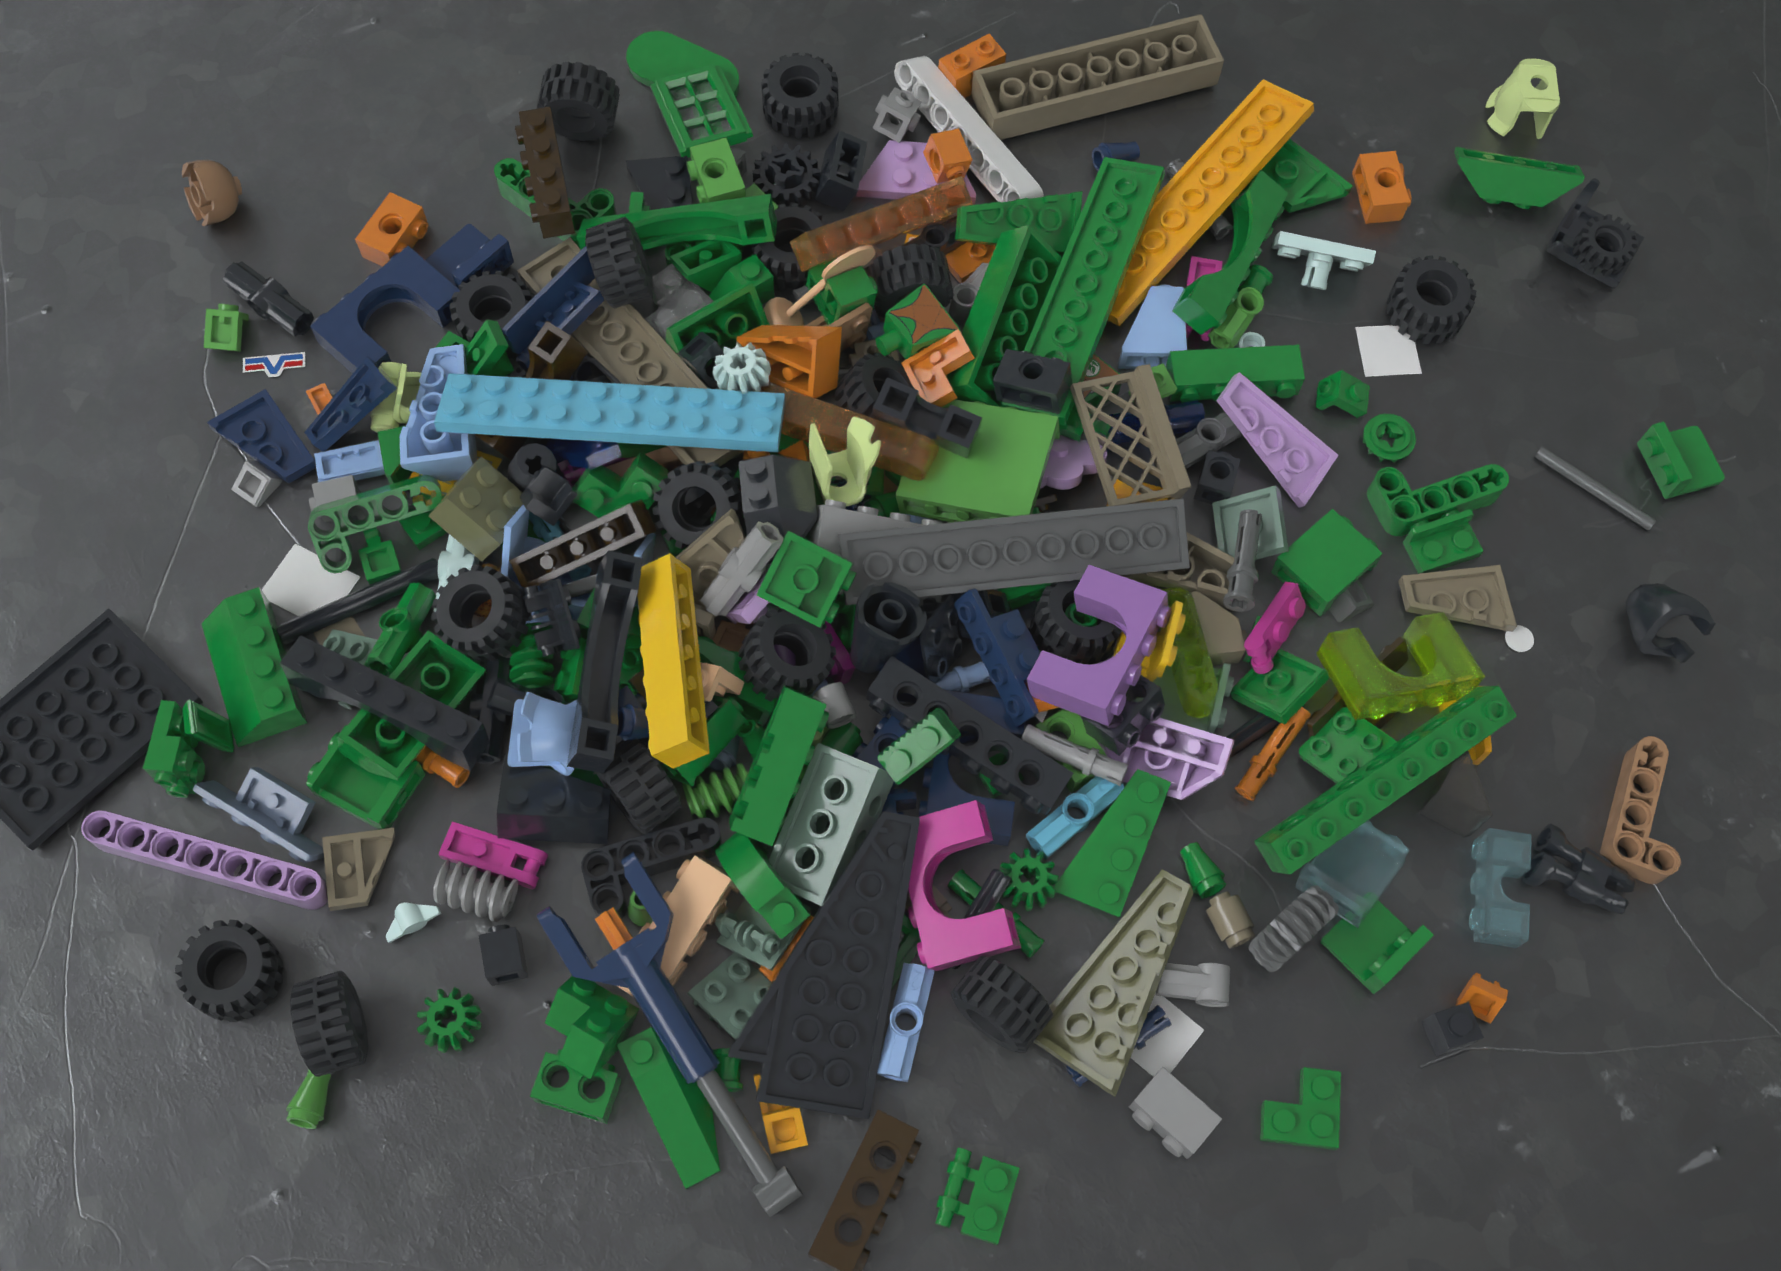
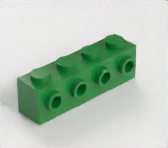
[1166,345,1305,403]

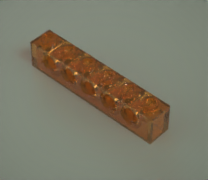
[790,176,973,272]

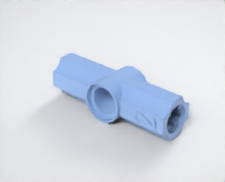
[877,963,935,1082]

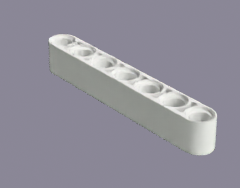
[894,56,1044,202]

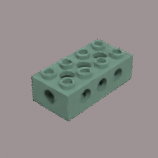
[769,743,894,906]

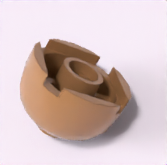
[182,159,242,226]

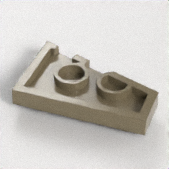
[1398,565,1517,632]

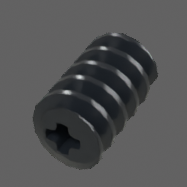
[507,443,557,492]

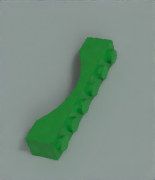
[1172,170,1288,335]
[577,194,777,250]
[577,588,777,726]

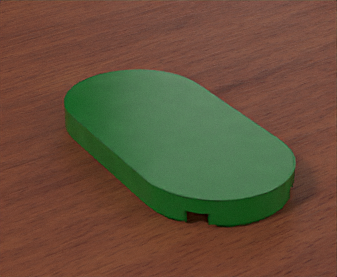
[626,31,739,110]

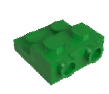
[756,531,857,628]
[143,700,205,798]

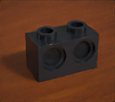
[1081,674,1165,756]

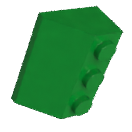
[665,281,769,368]

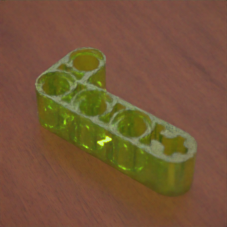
[1160,588,1218,718]

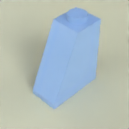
[1118,284,1187,369]

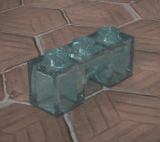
[1469,828,1531,948]

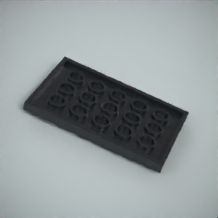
[0,609,203,851]

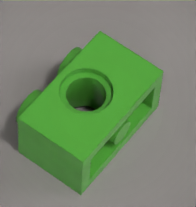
[687,138,746,203]

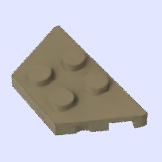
[676,508,746,618]

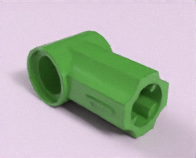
[1208,287,1264,349]

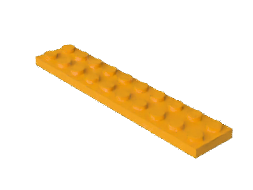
[1108,79,1314,326]

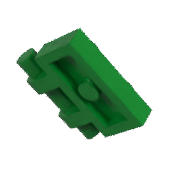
[935,1148,1020,1245]

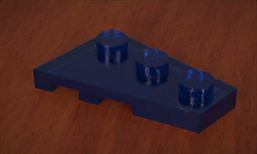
[540,439,622,470]

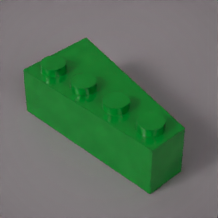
[729,686,829,846]

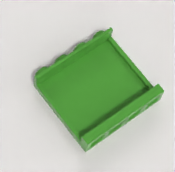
[896,400,1060,522]

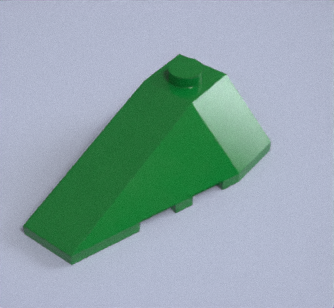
[617,1027,720,1190]

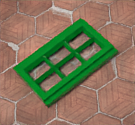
[650,64,753,158]

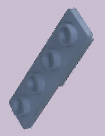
[193,767,324,863]

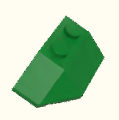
[1454,147,1585,209]

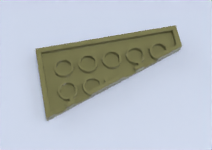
[1034,869,1194,1097]

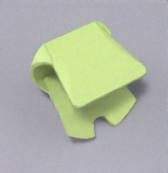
[1485,59,1560,139]
[809,417,881,506]

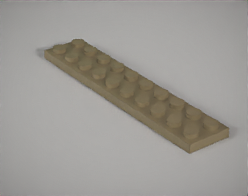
[517,238,744,467]

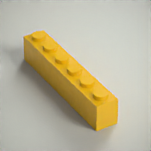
[637,553,710,769]

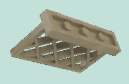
[1070,364,1191,506]

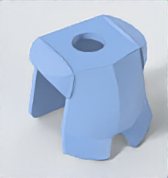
[507,692,577,776]

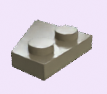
[322,828,395,911]

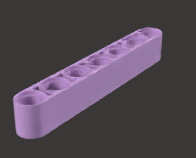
[81,810,328,910]

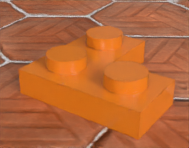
[901,329,975,407]

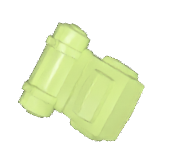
[370,362,421,433]

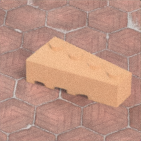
[618,855,739,996]

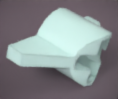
[386,902,441,943]

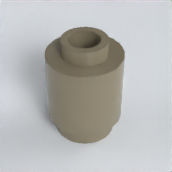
[1206,891,1255,949]

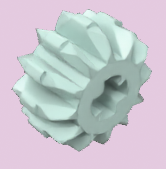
[713,341,771,394]

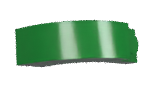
[715,832,811,940]

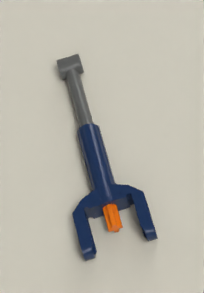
[537,852,803,1217]

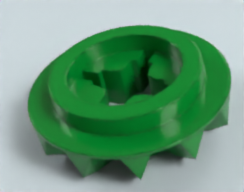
[1362,414,1416,463]

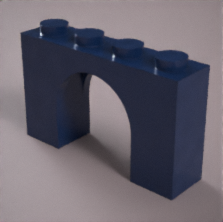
[310,246,460,374]
[918,690,1024,846]

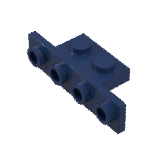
[502,246,604,354]
[954,588,1040,727]

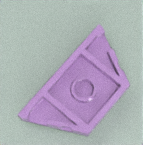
[856,140,976,205]

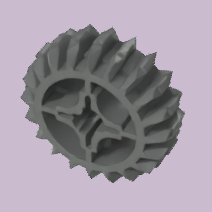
[1249,885,1339,972]

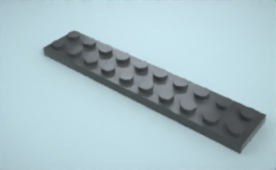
[838,499,1190,605]

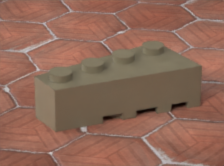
[1120,532,1258,612]

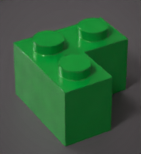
[806,259,878,325]
[573,451,669,518]
[545,976,639,1079]

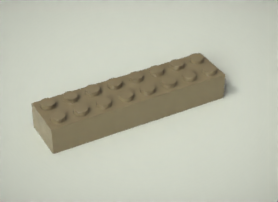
[971,14,1224,140]

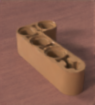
[1600,736,1681,884]

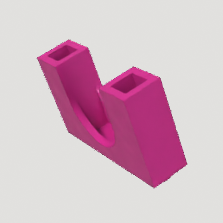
[908,800,1021,971]

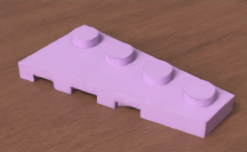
[1216,372,1338,508]

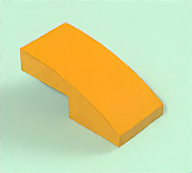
[753,1073,808,1154]

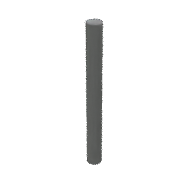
[1535,446,1656,531]

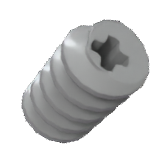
[433,859,518,922]

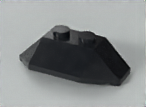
[739,453,818,565]

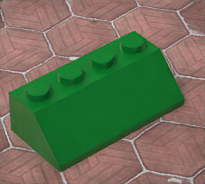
[201,587,307,747]
[338,630,486,780]

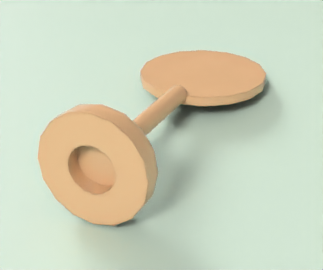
[764,245,876,326]

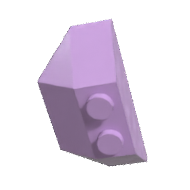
[1096,718,1235,800]

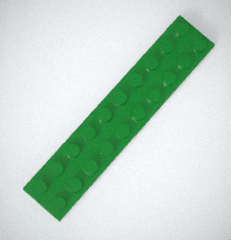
[1001,157,1165,425]

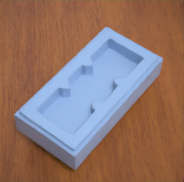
[314,440,385,482]

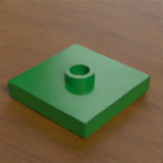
[1230,648,1330,725]

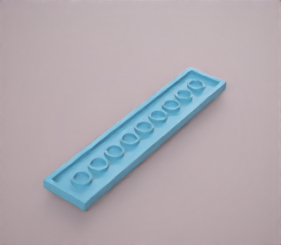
[434,373,785,452]

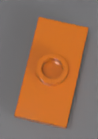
[945,242,996,283]

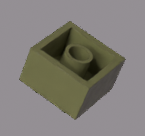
[429,456,523,562]

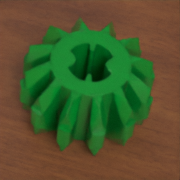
[999,848,1059,911]
[417,987,482,1053]

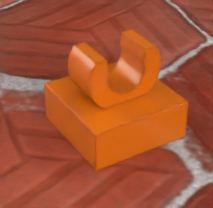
[1456,973,1508,1024]

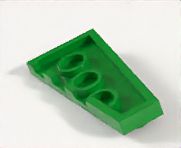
[955,191,1083,255]
[1054,769,1171,917]

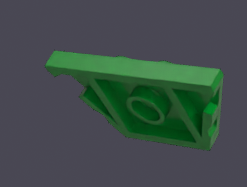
[1262,139,1353,213]

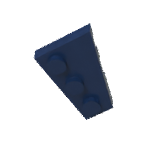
[206,389,316,484]

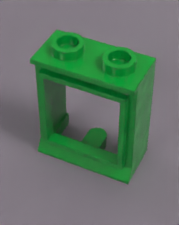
[659,695,750,787]

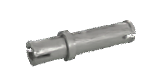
[1021,724,1129,786]

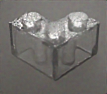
[645,263,714,341]

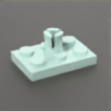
[1271,231,1376,290]

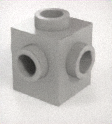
[873,87,922,143]

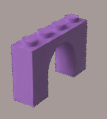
[1027,565,1171,726]

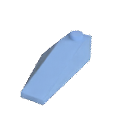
[400,344,477,481]

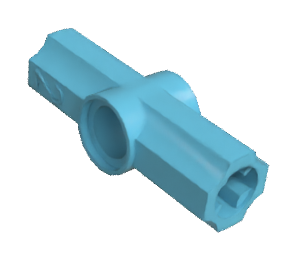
[1026,776,1124,859]

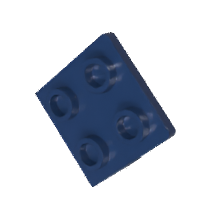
[425,224,514,289]

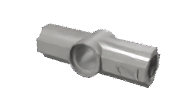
[701,521,784,617]

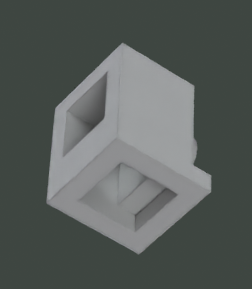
[309,475,366,522]

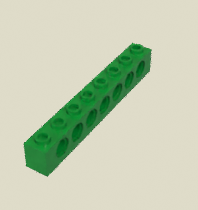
[1254,686,1517,875]

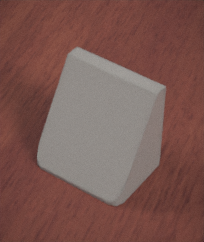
[231,461,283,507]

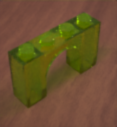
[1316,612,1485,720]

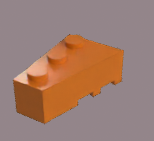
[736,325,842,400]

